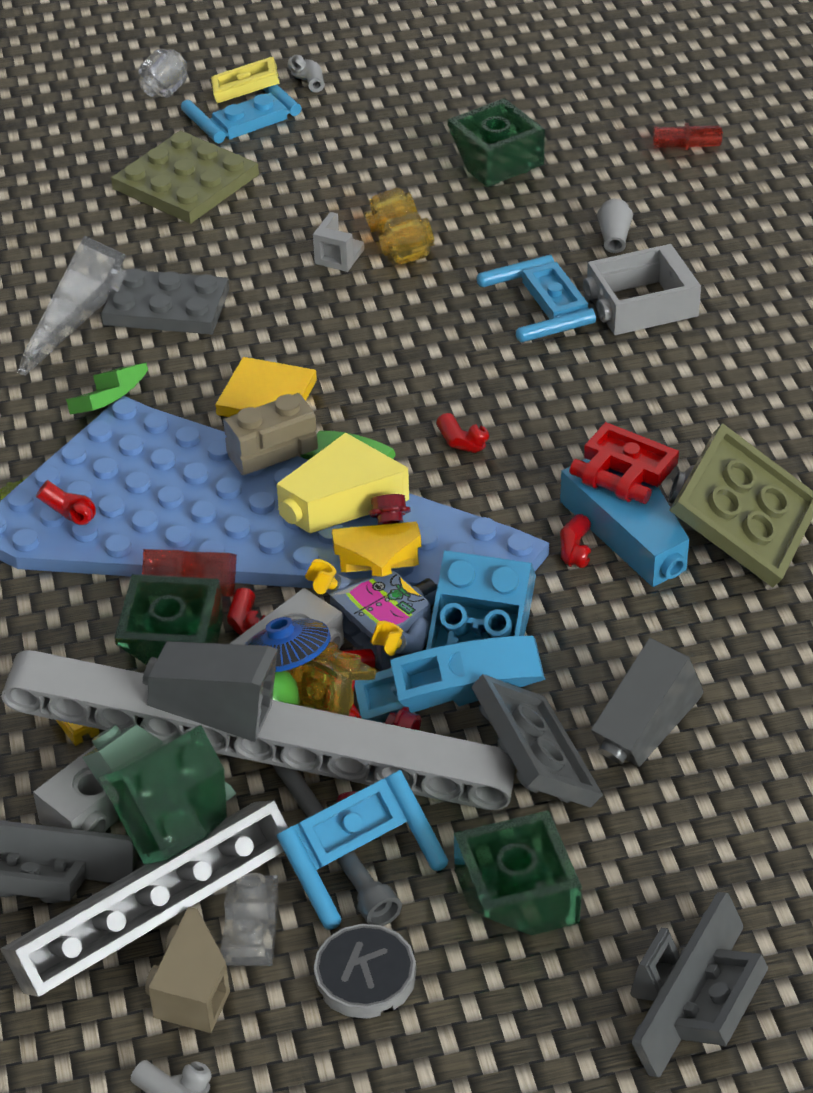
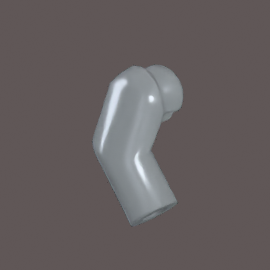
[287,55,325,92]
[130,1060,211,1093]

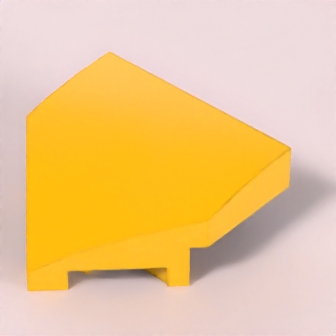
[332,521,422,577]

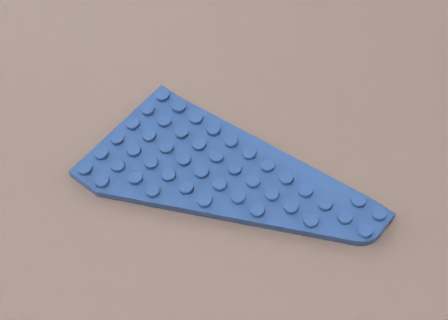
[0,396,549,588]

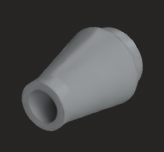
[597,199,633,253]

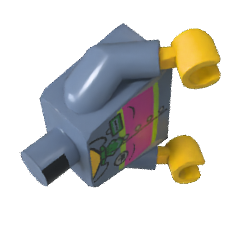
[305,559,437,671]

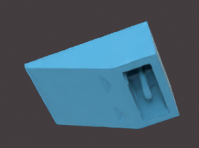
[426,550,536,650]

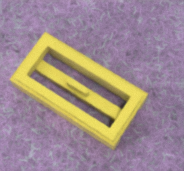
[211,57,280,104]

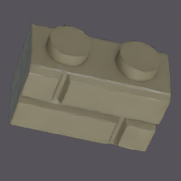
[223,393,318,476]

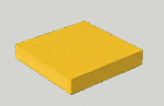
[215,357,317,417]

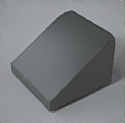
[630,927,680,1001]

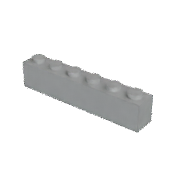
[0,800,288,997]

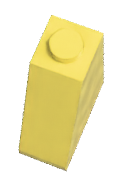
[277,433,409,534]

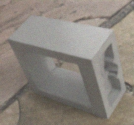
[583,244,701,335]

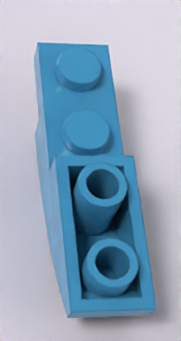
[355,636,545,723]

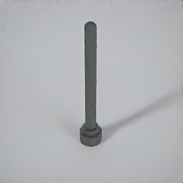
[274,765,402,926]

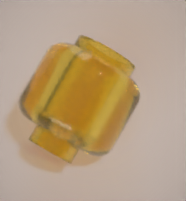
[364,187,420,240]
[379,212,435,264]

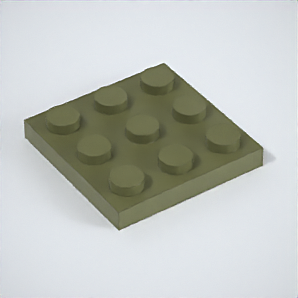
[111,130,259,224]
[669,423,813,587]

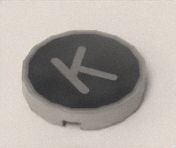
[314,924,416,1019]

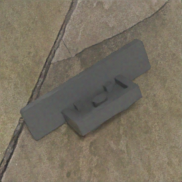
[0,820,136,903]
[632,892,768,1077]

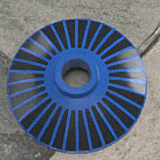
[245,617,331,672]

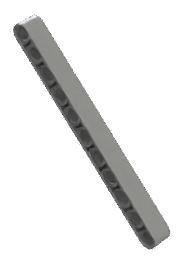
[1,650,516,810]

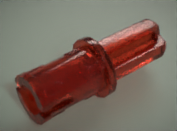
[653,123,723,151]

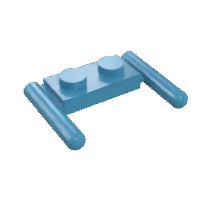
[181,85,302,143]
[476,255,596,342]
[276,770,448,930]

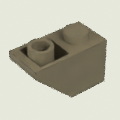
[145,907,230,1033]

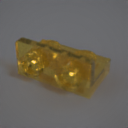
[290,642,376,716]

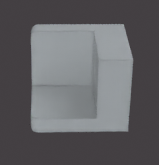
[313,212,365,272]

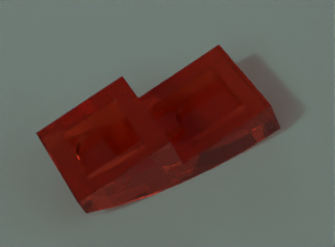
[141,549,237,597]

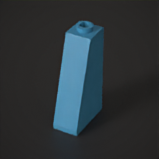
[560,459,689,587]

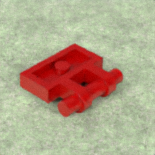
[569,422,679,504]

